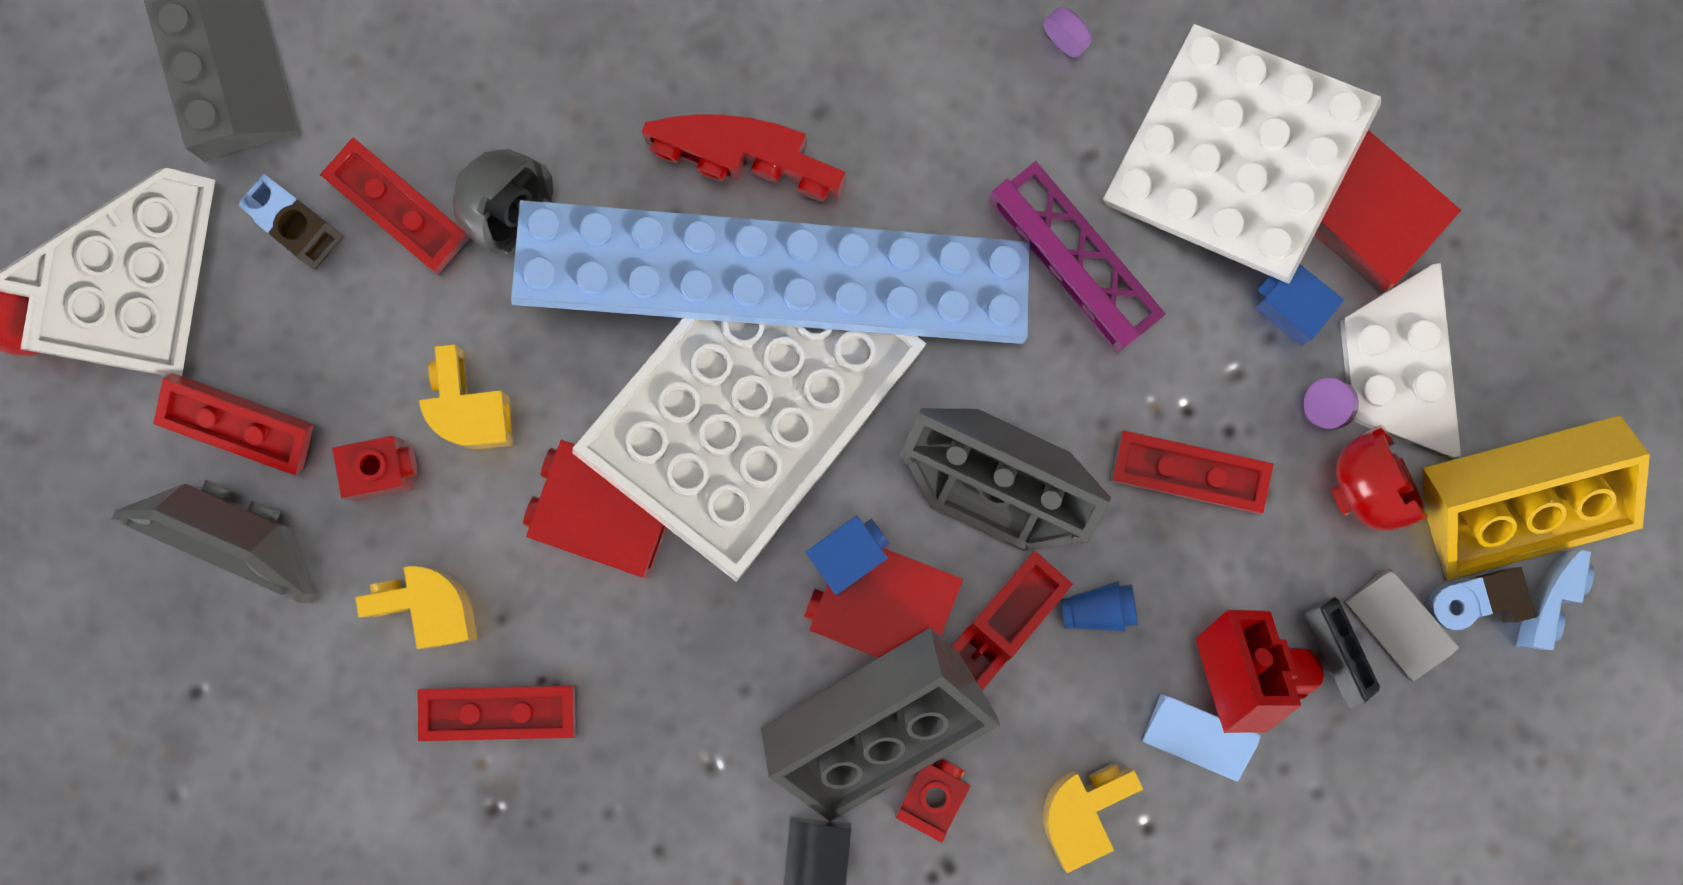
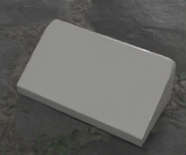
[1344,569,1459,681]

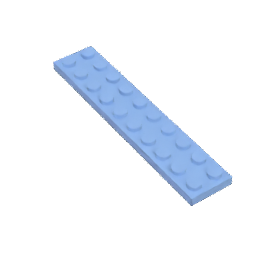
[511,200,1029,344]

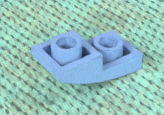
[1516,550,1594,650]

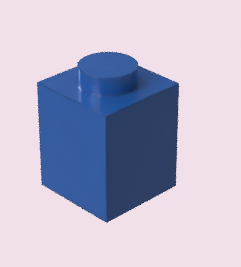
[1254,264,1344,346]
[805,515,890,596]

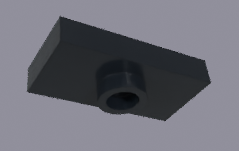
[1304,596,1380,709]

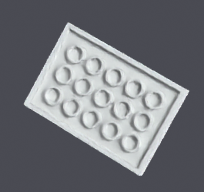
[572,318,927,582]

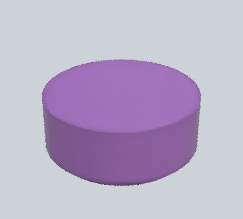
[1043,7,1092,57]
[1304,378,1359,429]

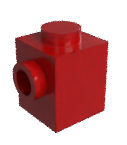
[332,436,417,501]

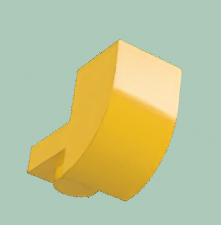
[419,344,515,449]
[356,566,478,649]
[1043,763,1143,873]

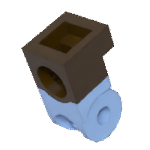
[237,173,343,269]
[1424,567,1536,630]

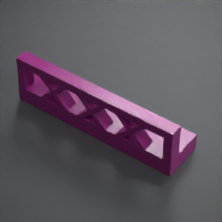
[989,161,1166,354]

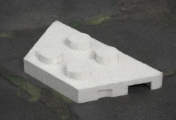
[1340,263,1461,459]

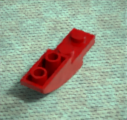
[641,114,846,202]

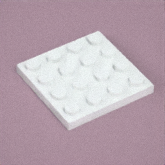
[1103,24,1381,284]

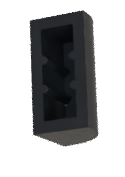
[783,817,851,885]

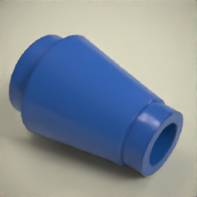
[1061,581,1138,632]

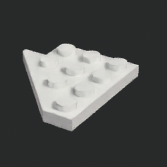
[0,168,215,376]

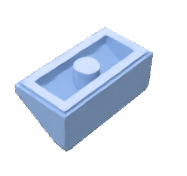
[1141,694,1262,782]

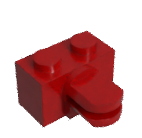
[1195,610,1324,733]

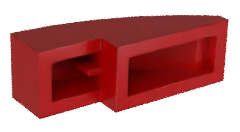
[951,550,1073,691]

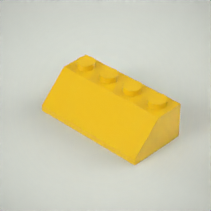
[1423,415,1650,581]

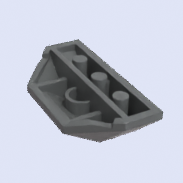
[900,408,1111,551]
[111,480,317,603]

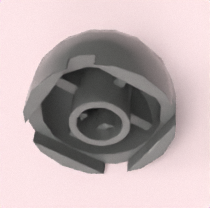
[453,149,553,254]

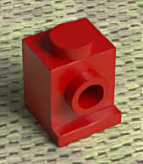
[895,758,971,843]

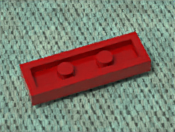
[320,137,470,275]
[153,373,314,476]
[1110,430,1274,514]
[417,685,576,741]

